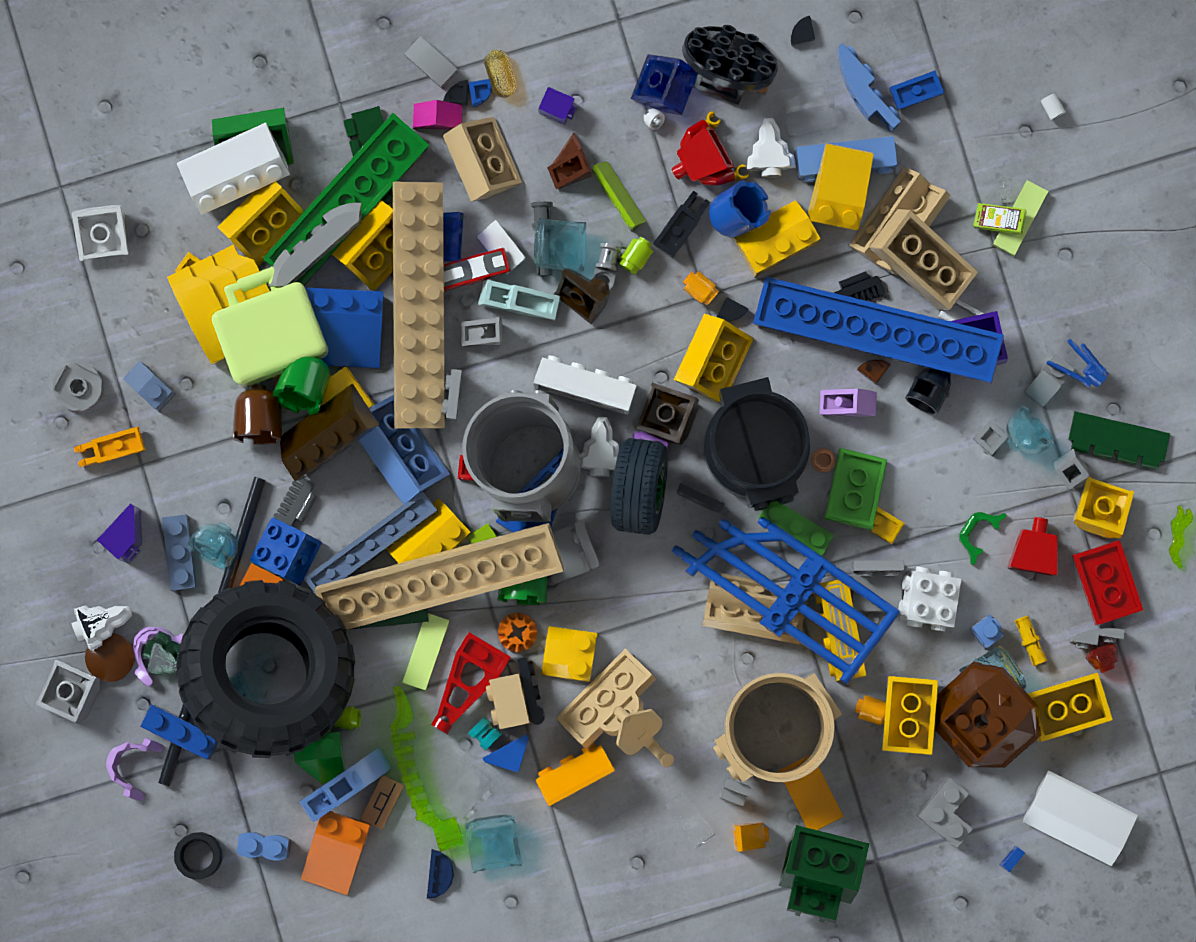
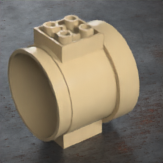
[712,673,843,782]

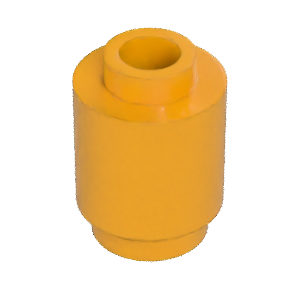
[683,270,719,306]
[854,695,886,725]

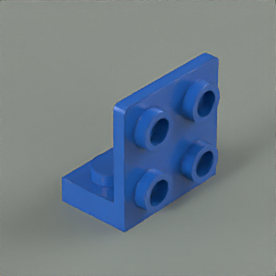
[250,517,322,586]

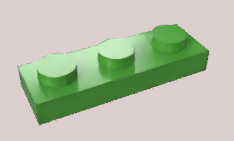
[758,501,834,556]

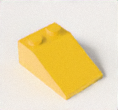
[808,143,874,230]

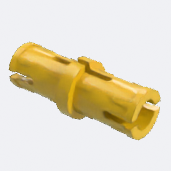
[1014,615,1048,666]

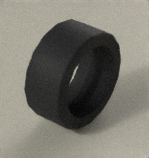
[174,832,222,880]

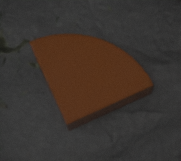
[857,360,891,384]

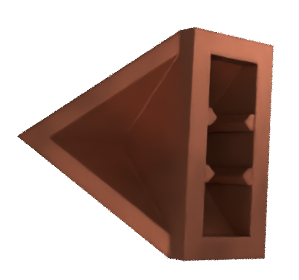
[547,132,591,190]

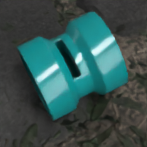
[468,717,502,751]

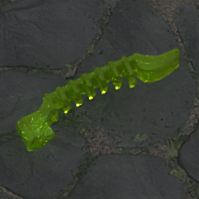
[390,686,464,852]

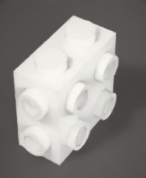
[898,567,961,632]

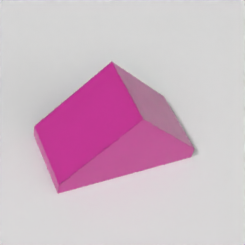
[413,100,462,130]

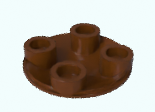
[85,633,134,682]

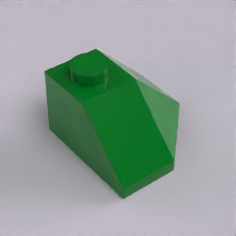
[294,732,345,784]

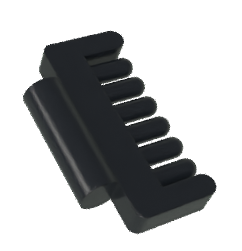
[834,271,885,301]

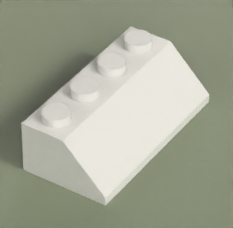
[177,123,290,215]
[533,355,637,415]

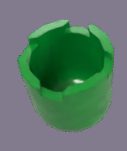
[273,357,331,415]
[497,576,548,606]

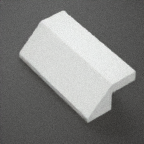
[1022,770,1138,866]

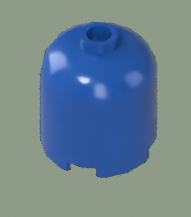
[709,181,771,238]

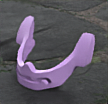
[133,627,183,687]
[106,738,164,801]

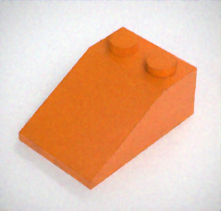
[301,811,372,895]

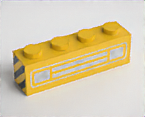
[814,580,866,681]

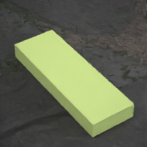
[992,180,1048,256]
[402,613,450,690]

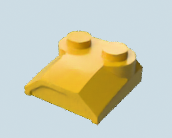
[1073,476,1134,538]
[541,626,597,682]

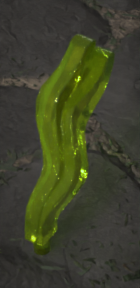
[1169,505,1193,569]

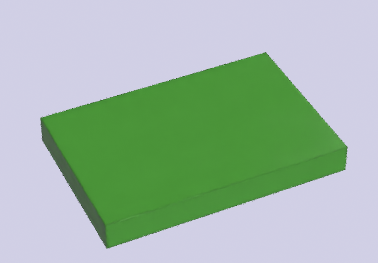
[824,448,887,531]

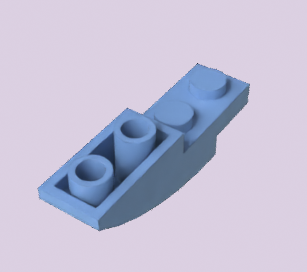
[837,43,901,132]
[299,747,393,823]

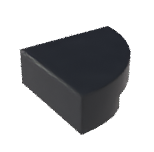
[791,15,815,45]
[443,80,469,106]
[717,297,749,322]

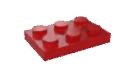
[1072,540,1143,626]

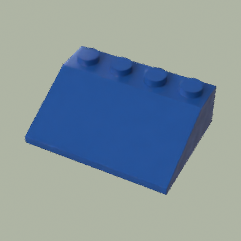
[305,288,383,369]

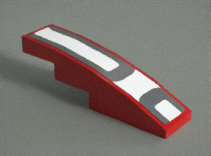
[443,248,511,292]

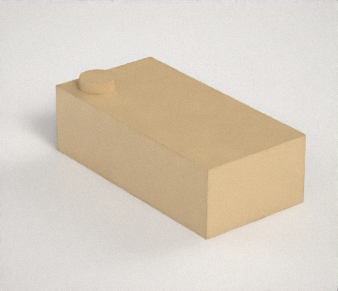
[869,209,978,310]

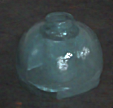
[1006,406,1054,455]
[187,523,238,569]

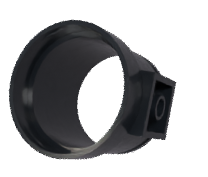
[704,377,810,511]

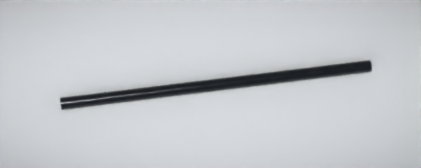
[158,477,266,786]

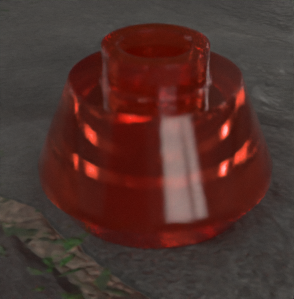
[1086,643,1118,673]

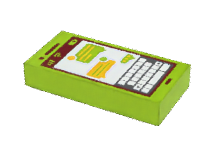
[973,203,1027,235]

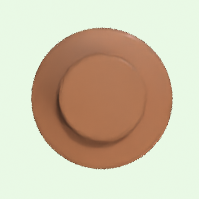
[811,448,836,473]

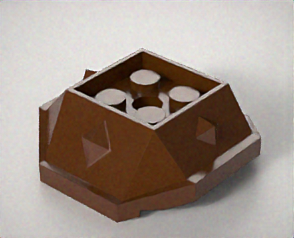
[935,661,1041,768]

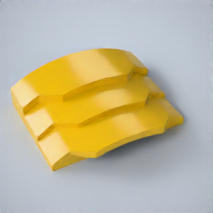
[167,244,270,365]

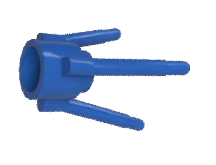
[1046,339,1109,387]

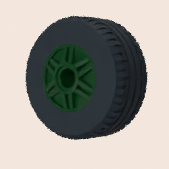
[611,438,668,535]

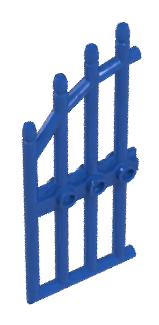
[672,517,901,685]

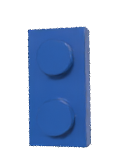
[889,70,944,111]

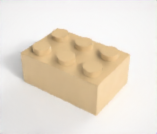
[486,674,531,729]

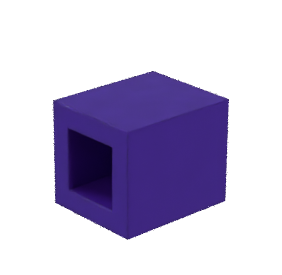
[538,87,577,125]

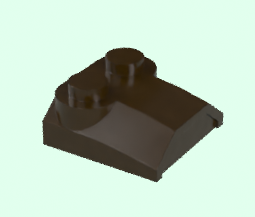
[554,268,610,324]
[635,382,699,445]

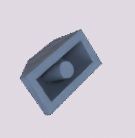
[123,361,176,412]

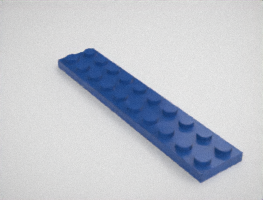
[753,277,1004,384]

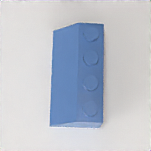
[359,395,450,504]

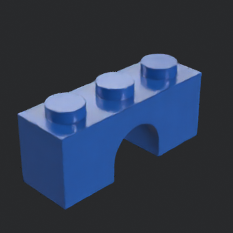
[140,704,218,760]

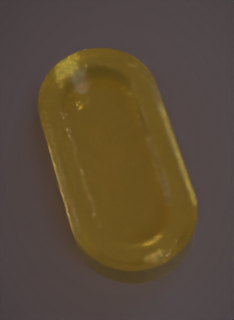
[484,49,517,98]

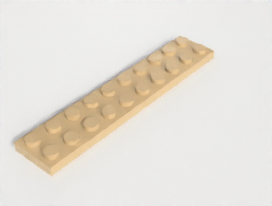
[393,182,445,428]
[315,523,564,630]

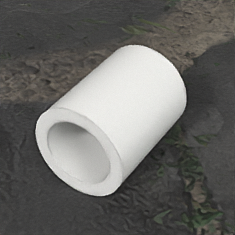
[1041,93,1066,120]

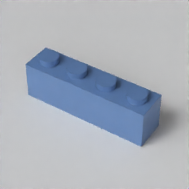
[795,136,897,183]

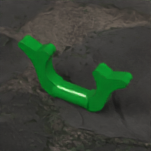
[959,512,1007,565]

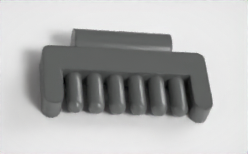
[273,478,317,526]

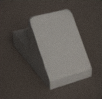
[461,317,503,347]
[1024,354,1075,407]

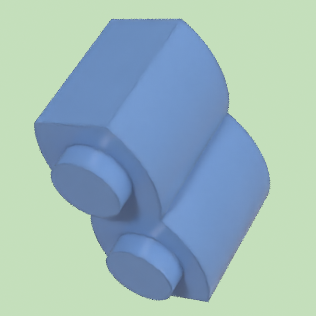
[237,832,291,860]

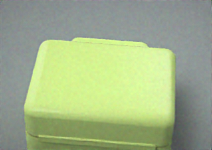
[212,267,328,388]

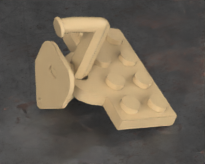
[556,649,674,767]

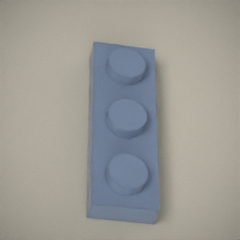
[162,514,197,591]

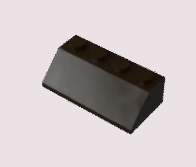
[280,384,379,481]

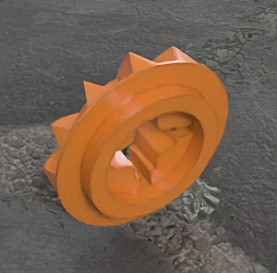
[498,613,537,652]

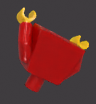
[672,111,749,186]

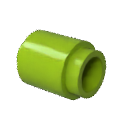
[619,237,654,275]

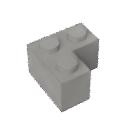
[916,777,973,848]

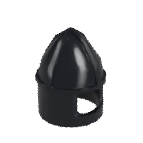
[905,368,951,415]

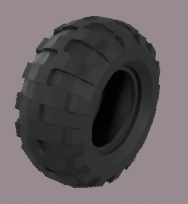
[176,580,356,758]

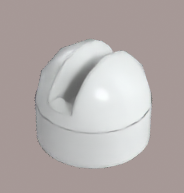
[644,108,665,130]

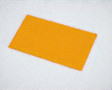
[778,754,844,830]

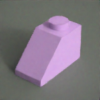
[819,389,877,417]

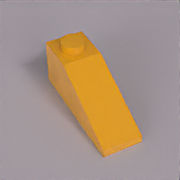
[733,822,769,852]

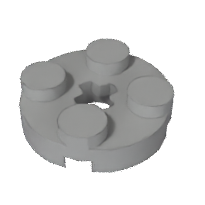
[53,362,103,412]

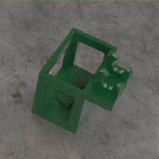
[779,825,869,923]

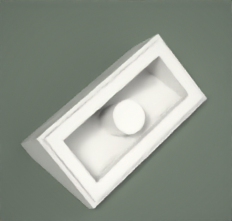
[477,220,526,275]

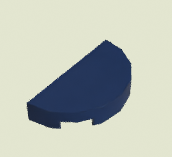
[426,849,454,899]

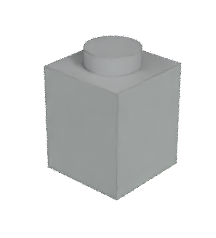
[1053,448,1090,489]

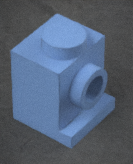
[970,614,1004,649]

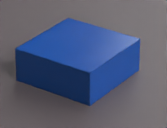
[999,846,1025,872]

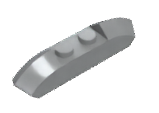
[268,203,362,287]

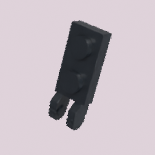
[653,190,711,259]
[517,657,545,725]

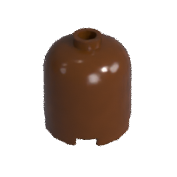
[232,385,282,445]

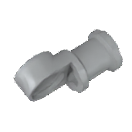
[593,243,622,291]

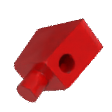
[1008,517,1057,576]

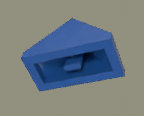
[483,734,529,772]

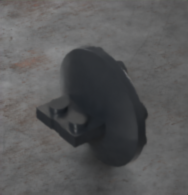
[682,25,778,105]

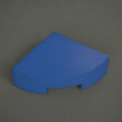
[469,78,493,107]

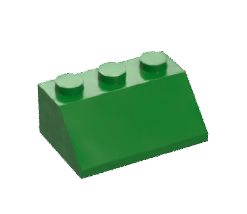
[212,107,294,165]

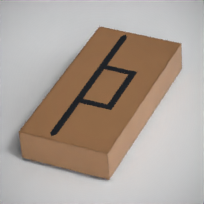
[360,775,405,830]

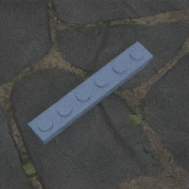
[304,491,438,595]

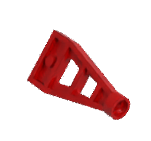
[431,632,511,735]

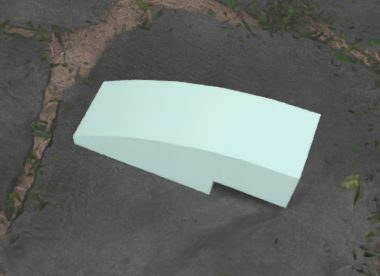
[478,280,560,320]

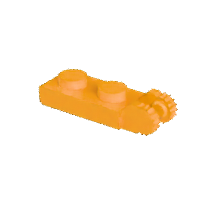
[74,426,146,468]

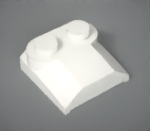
[72,205,129,261]

